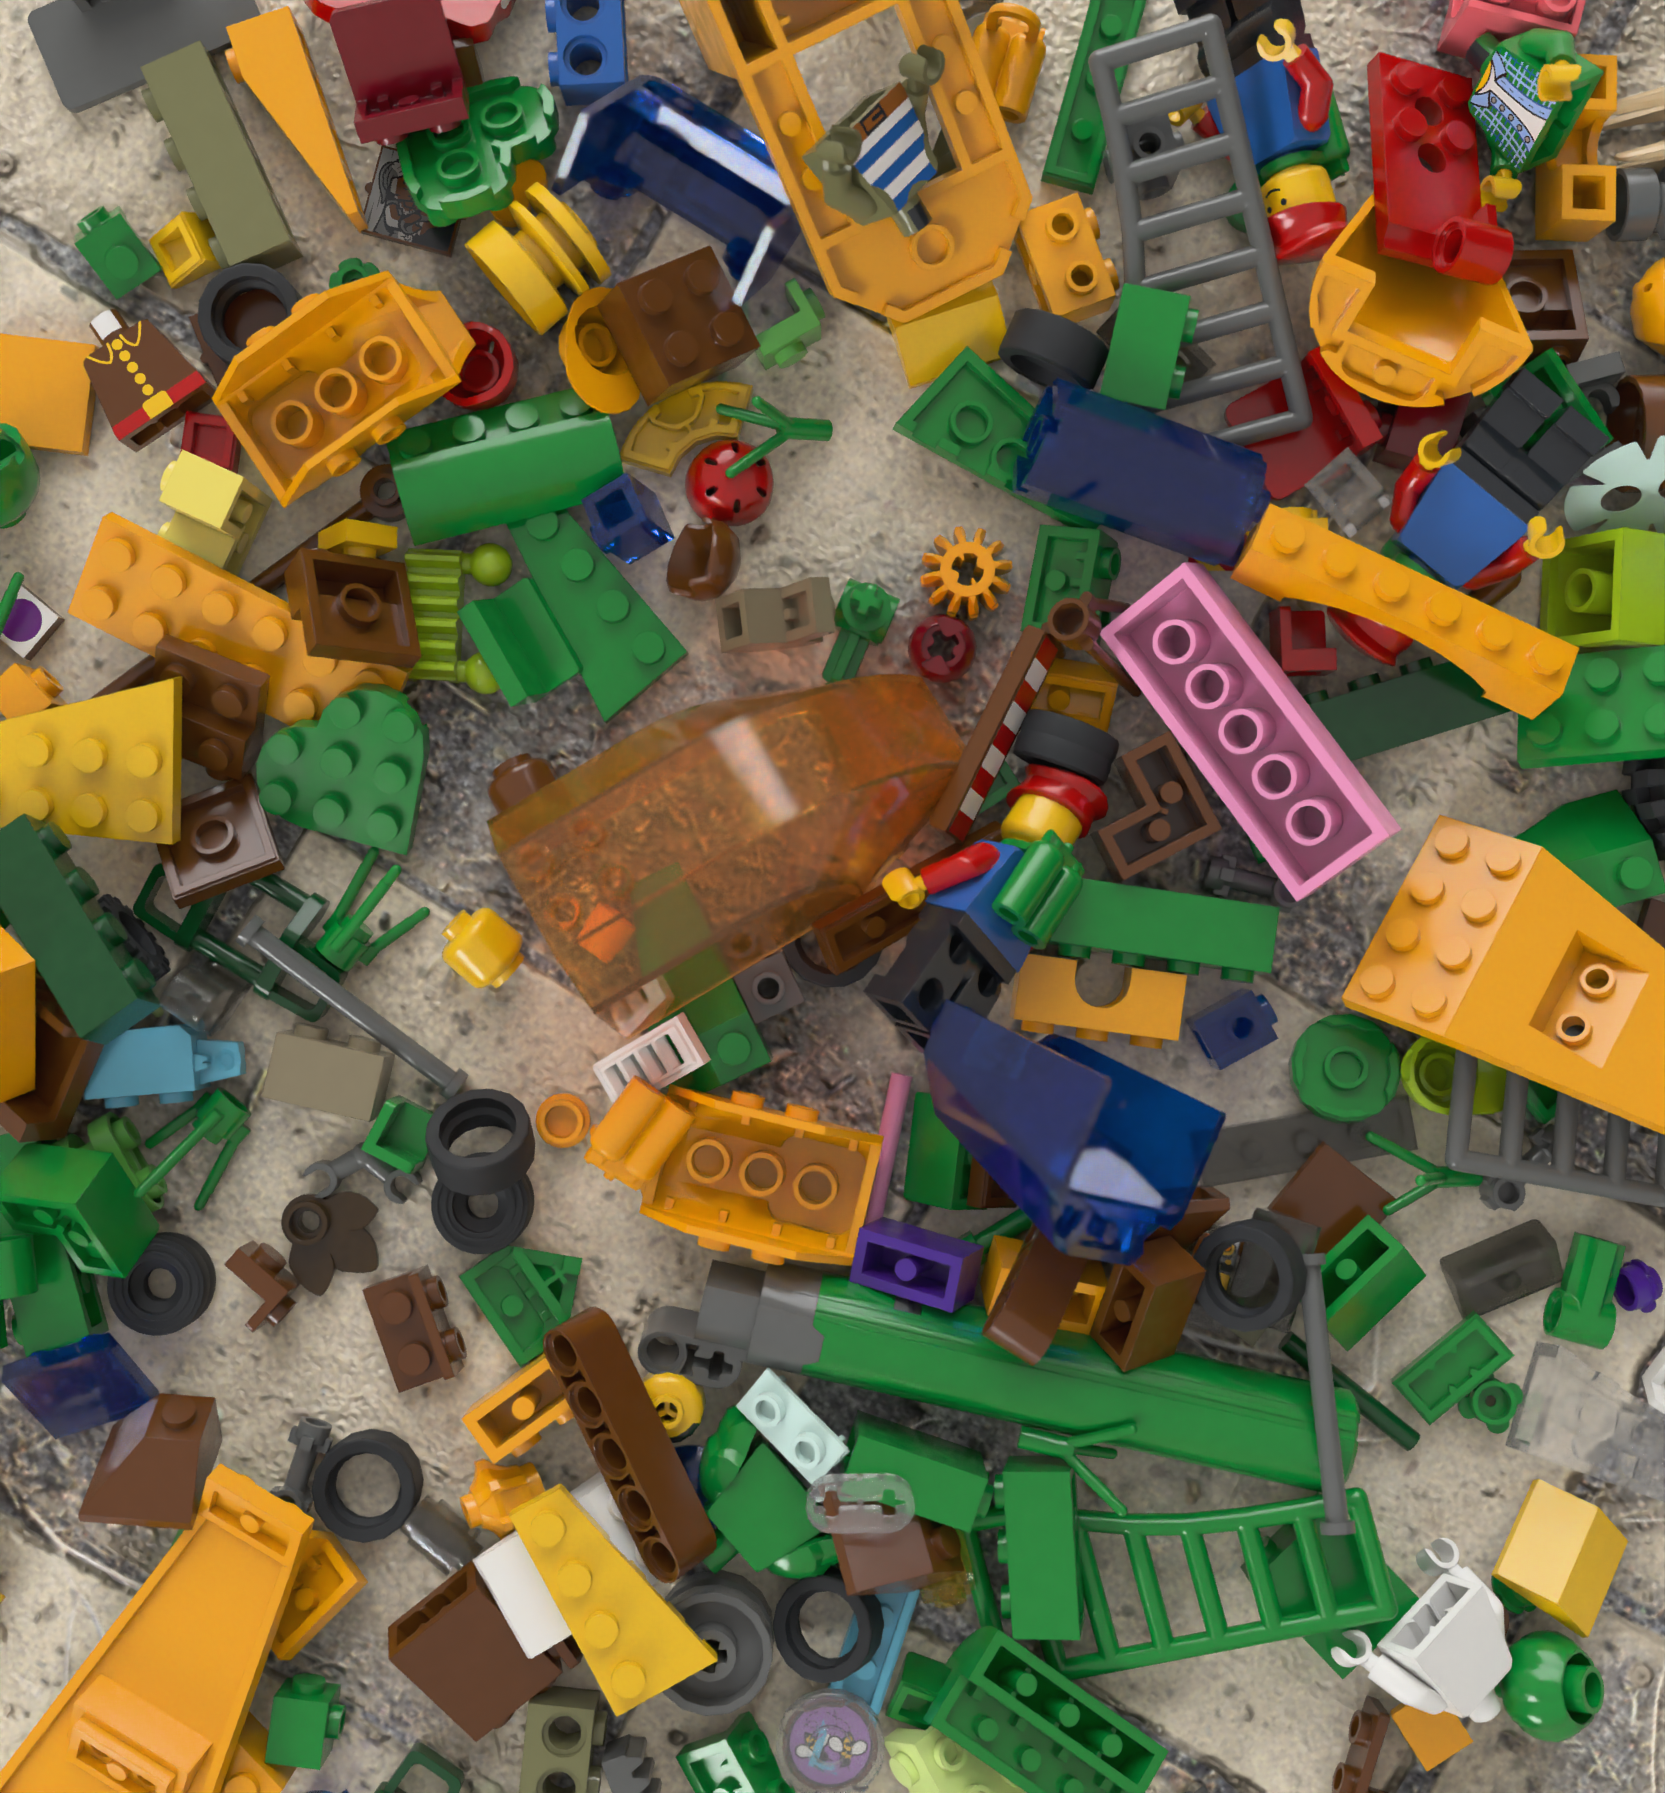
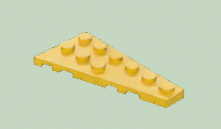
[0,676,182,845]

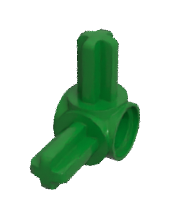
[822,578,900,689]

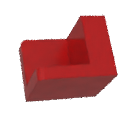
[1269,606,1337,677]

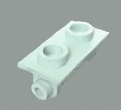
[736,1367,850,1487]

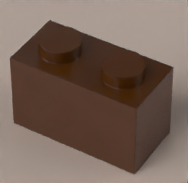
[1089,1235,1206,1372]

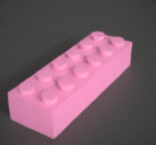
[1100,562,1402,902]

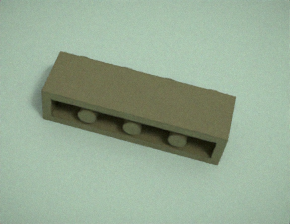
[140,40,303,270]

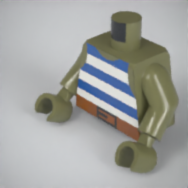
[802,45,945,237]

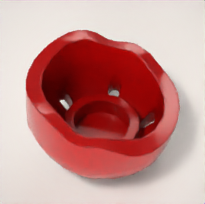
[442,321,519,411]
[685,440,774,527]

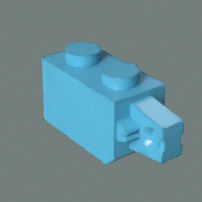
[84,1023,246,1108]

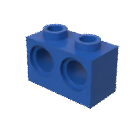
[545,0,630,106]

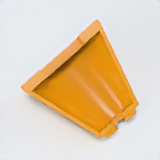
[1309,191,1533,407]

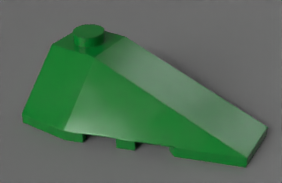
[1513,789,1665,907]

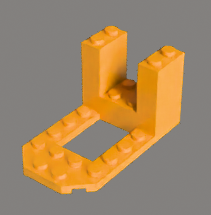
[679,0,1033,323]

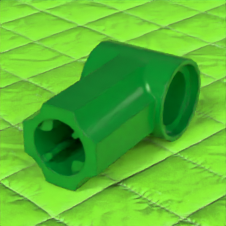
[1543,1232,1626,1350]

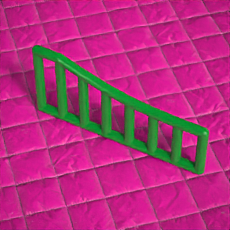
[954,1487,1398,1681]

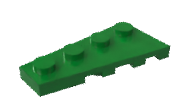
[892,346,1128,529]
[506,509,688,724]

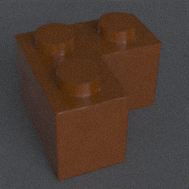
[1090,730,1222,882]

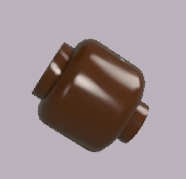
[488,753,569,838]

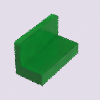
[457,578,583,707]
[903,1092,1000,1210]

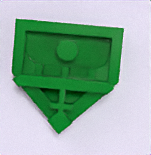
[458,1246,582,1367]

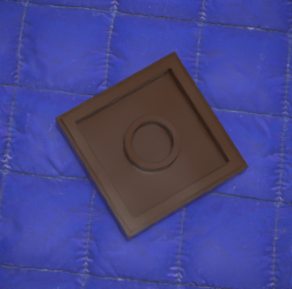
[156,773,285,909]

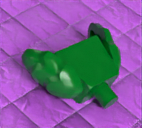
[699,1403,839,1579]

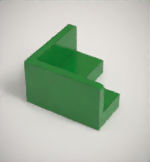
[0,1143,160,1278]

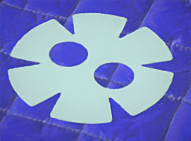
[1564,436,1665,534]

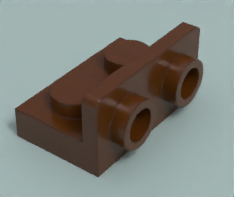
[362,1264,467,1393]

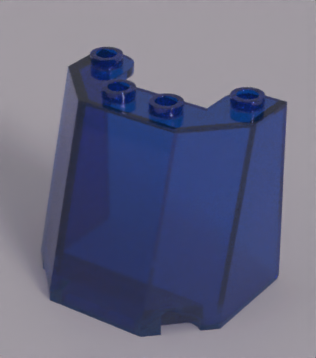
[923,999,1226,1266]

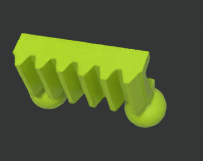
[404,543,513,694]

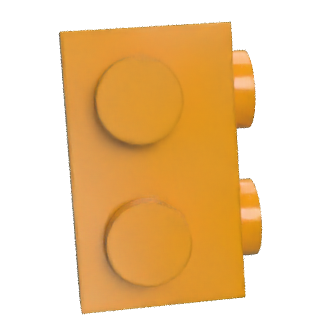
[271,1530,368,1660]

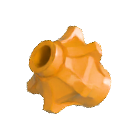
[459,1458,545,1540]

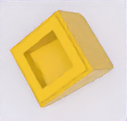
[148,211,221,289]

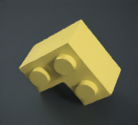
[157,449,273,576]

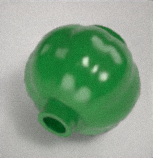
[1494,1630,1604,1742]

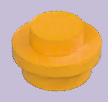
[536,1093,591,1148]

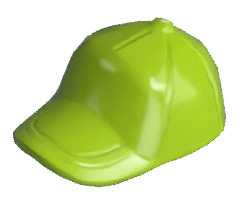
[1400,1036,1507,1115]

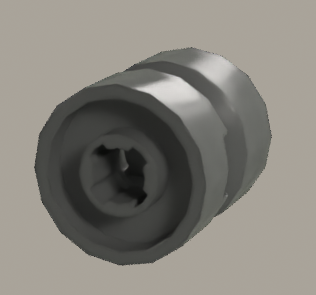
[1606,167,1665,242]

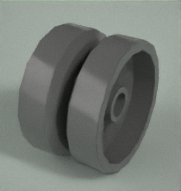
[663,1570,774,1716]

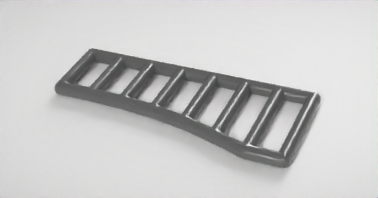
[1088,14,1313,474]
[1445,1025,1665,1208]

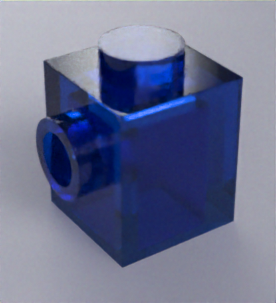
[581,472,675,565]
[1185,988,1279,1070]

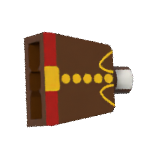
[83,309,216,453]

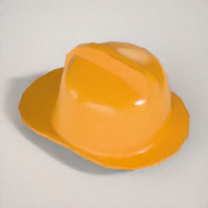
[558,287,640,415]

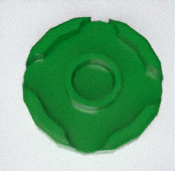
[1288,1014,1401,1124]

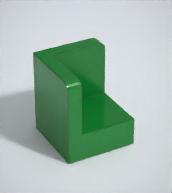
[361,1095,434,1175]

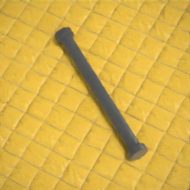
[235,915,469,1100]
[1301,1253,1356,1535]

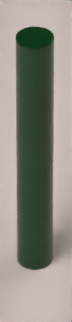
[1278,1331,1420,1451]

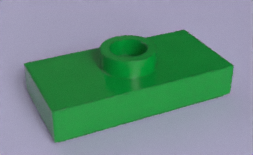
[1391,1310,1515,1426]

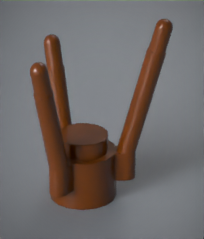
[1041,591,1141,697]

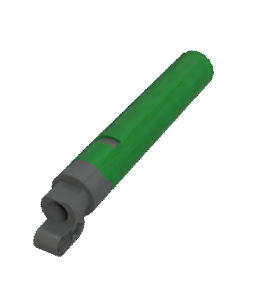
[638,1259,1360,1493]

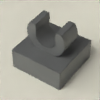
[1565,351,1626,415]

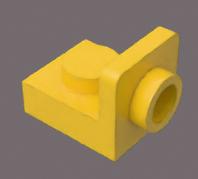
[318,518,398,559]

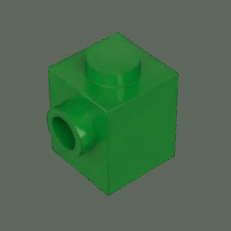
[265,1673,346,1770]

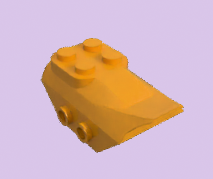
[212,270,476,508]
[639,1084,884,1266]

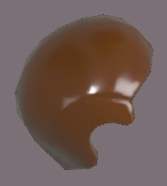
[666,517,741,602]

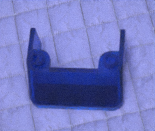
[551,75,802,307]

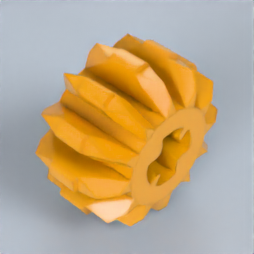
[920,526,1013,621]

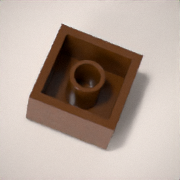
[597,245,761,406]

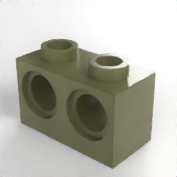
[519,1686,608,1793]

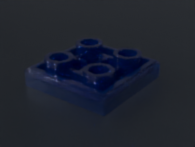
[2,1332,159,1440]

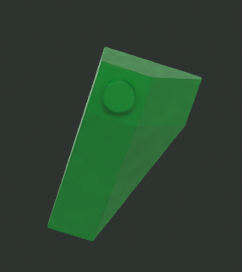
[630,863,773,1093]

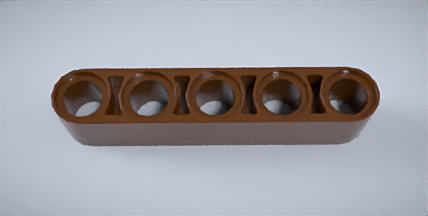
[982,1123,1135,1366]
[543,1307,717,1584]

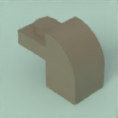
[715,577,835,653]

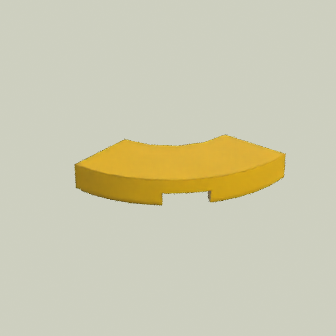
[620,381,753,477]

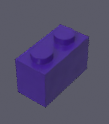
[849,1217,984,1313]

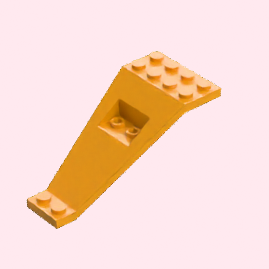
[1341,815,1665,1135]

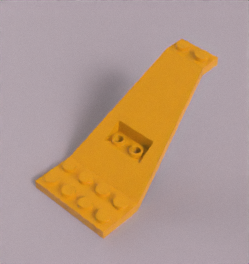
[0,1463,315,1793]

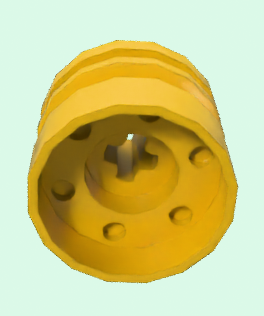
[464,182,612,336]

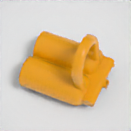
[972,3,1046,124]
[584,1075,697,1191]

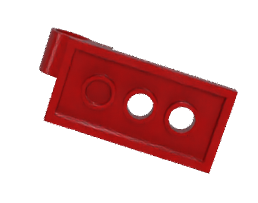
[1367,52,1514,286]

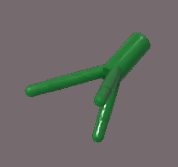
[716,396,833,478]
[1365,1131,1483,1216]
[1017,1423,1137,1517]

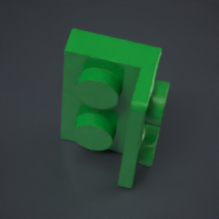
[1020,524,1121,646]
[676,1711,795,1793]

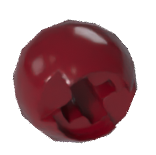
[908,614,977,683]

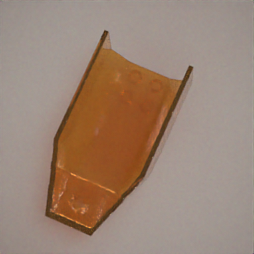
[486,674,966,1040]

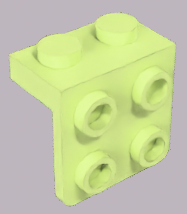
[882,1726,1026,1793]

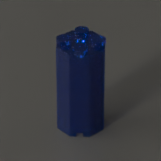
[1012,378,1271,567]

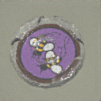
[775,1688,885,1793]

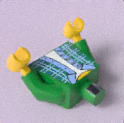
[1466,28,1604,213]

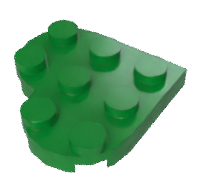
[396,76,559,227]
[256,683,430,855]

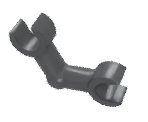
[302,1142,423,1204]

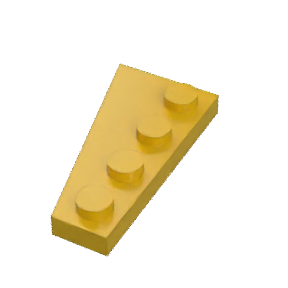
[509,1483,718,1717]

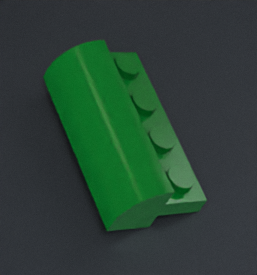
[386,388,628,546]
[923,1626,1169,1793]

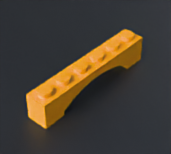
[1230,503,1579,720]

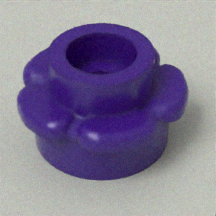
[1613,1259,1663,1313]

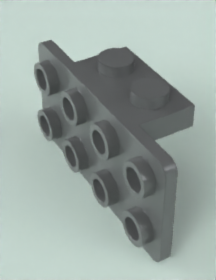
[28,0,261,113]

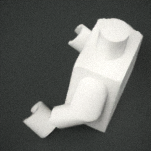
[1331,1538,1513,1723]

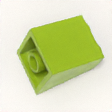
[1540,527,1665,653]

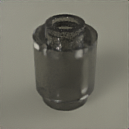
[399,1495,484,1576]

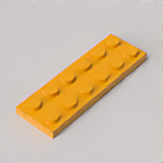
[67,512,413,726]

